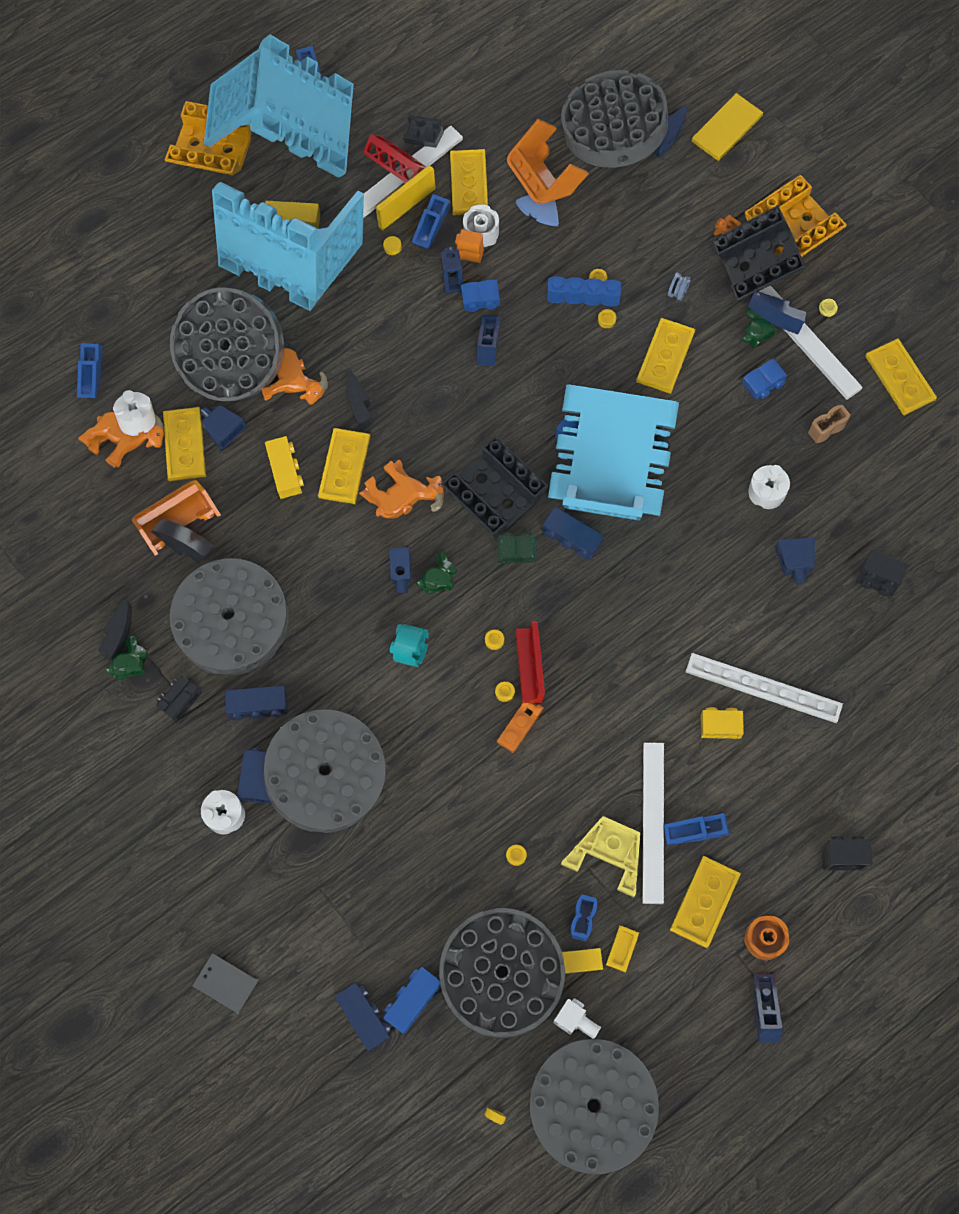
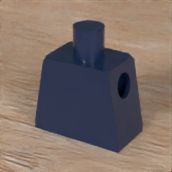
[441,247,463,293]
[200,405,247,451]
[775,537,815,584]
[389,547,412,594]

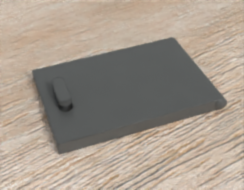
[193,953,258,1014]

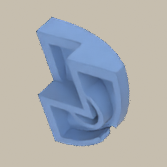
[516,195,559,226]

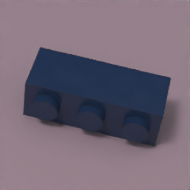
[543,507,604,560]
[225,686,288,720]
[335,983,391,1052]

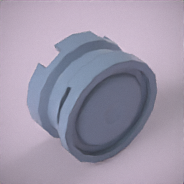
[668,272,691,301]

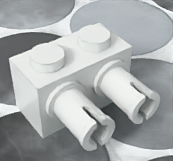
[553,998,601,1039]

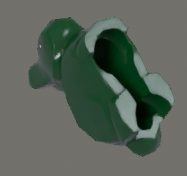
[743,308,777,347]
[416,551,457,594]
[106,636,148,681]

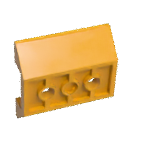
[165,101,251,175]
[744,175,847,256]

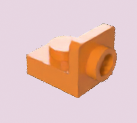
[714,215,742,236]

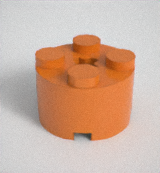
[744,916,789,960]

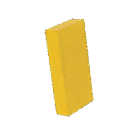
[606,926,639,973]
[562,948,603,974]

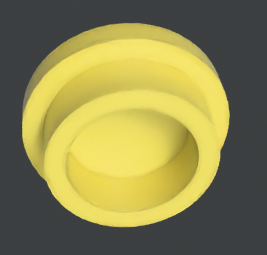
[819,299,838,317]

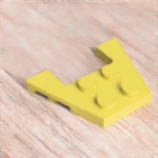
[561,816,640,897]

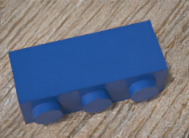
[383,967,441,1035]

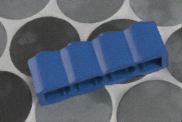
[547,276,621,307]

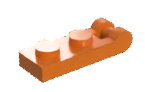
[497,703,544,753]

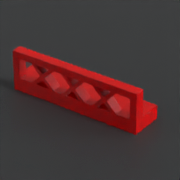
[363,134,427,183]
[515,622,545,703]

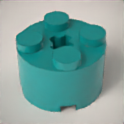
[390,624,429,667]

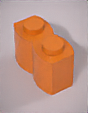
[455,229,484,263]

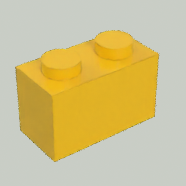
[701,707,743,739]

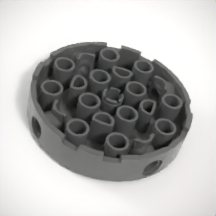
[561,70,669,168]
[170,288,284,401]
[170,559,289,676]
[263,710,385,833]
[439,908,565,1038]
[530,1039,659,1174]

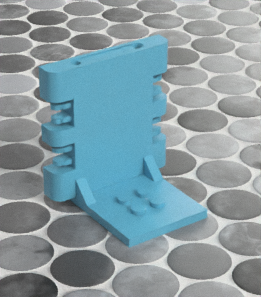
[204,35,353,177]
[212,182,364,311]
[548,385,679,521]

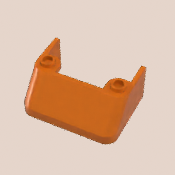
[507,119,589,204]
[132,480,221,556]

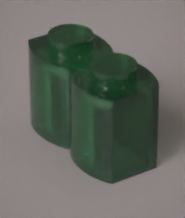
[497,533,537,564]

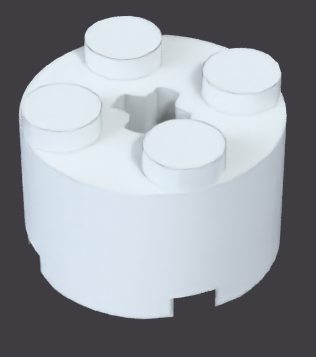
[463,205,499,247]
[113,390,155,436]
[748,465,790,509]
[201,790,245,834]

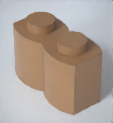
[808,405,850,443]

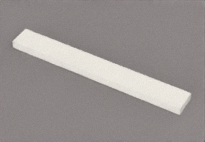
[363,126,463,218]
[759,286,862,400]
[686,653,843,723]
[642,743,664,904]

